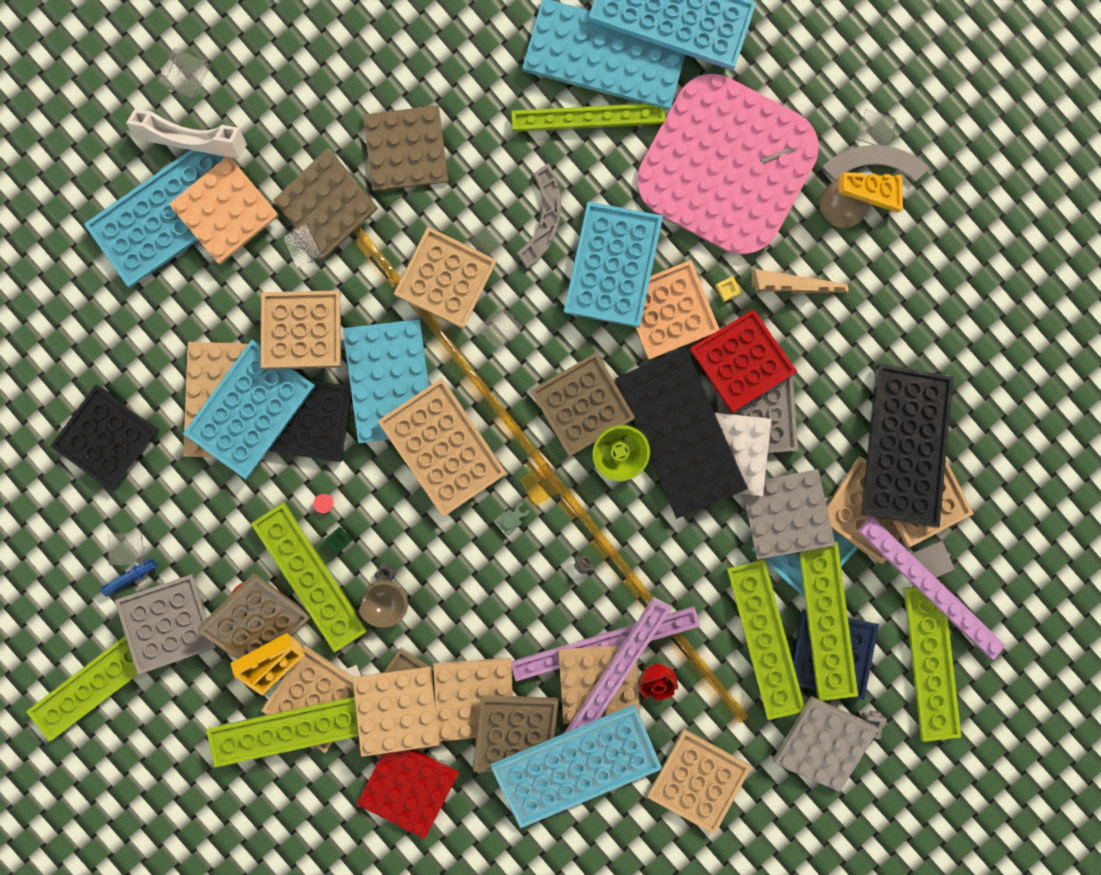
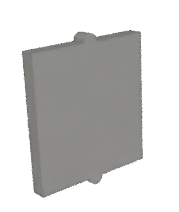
[911,540,955,578]

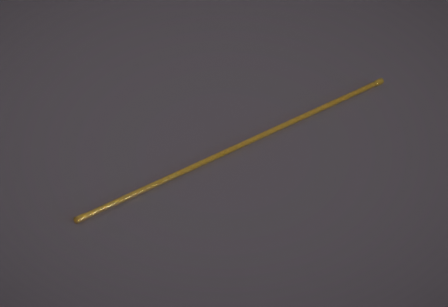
[353,226,748,723]

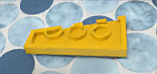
[839,172,903,213]

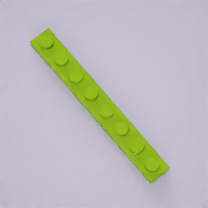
[512,104,665,132]

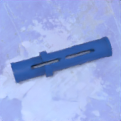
[100,558,157,597]

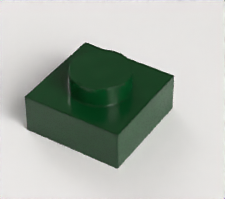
[325,527,353,554]

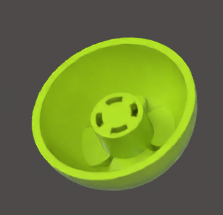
[592,425,650,481]

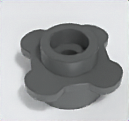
[574,555,594,574]
[374,562,397,580]

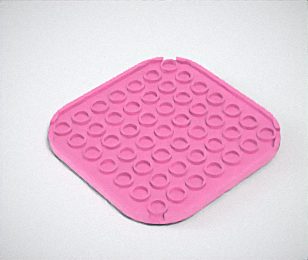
[637,74,819,255]

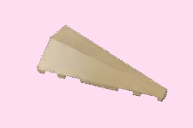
[752,269,848,294]

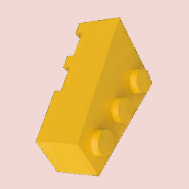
[230,633,305,695]

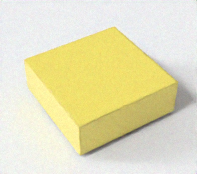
[715,276,741,302]

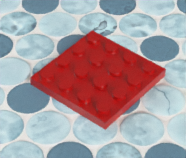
[689,309,797,413]
[356,749,459,839]

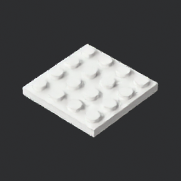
[715,413,772,496]

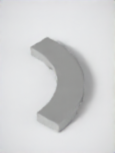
[821,145,930,183]
[517,163,561,269]

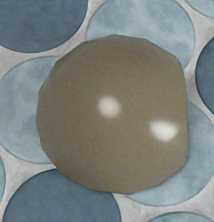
[819,181,869,229]
[359,579,408,628]

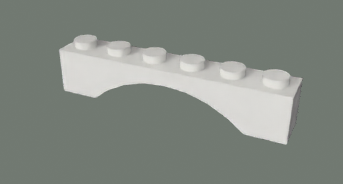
[127,109,247,159]

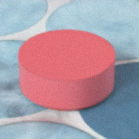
[314,494,334,513]

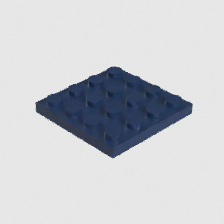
[792,608,879,700]

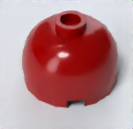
[639,663,678,700]

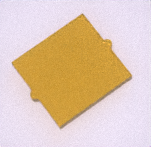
[520,462,563,505]

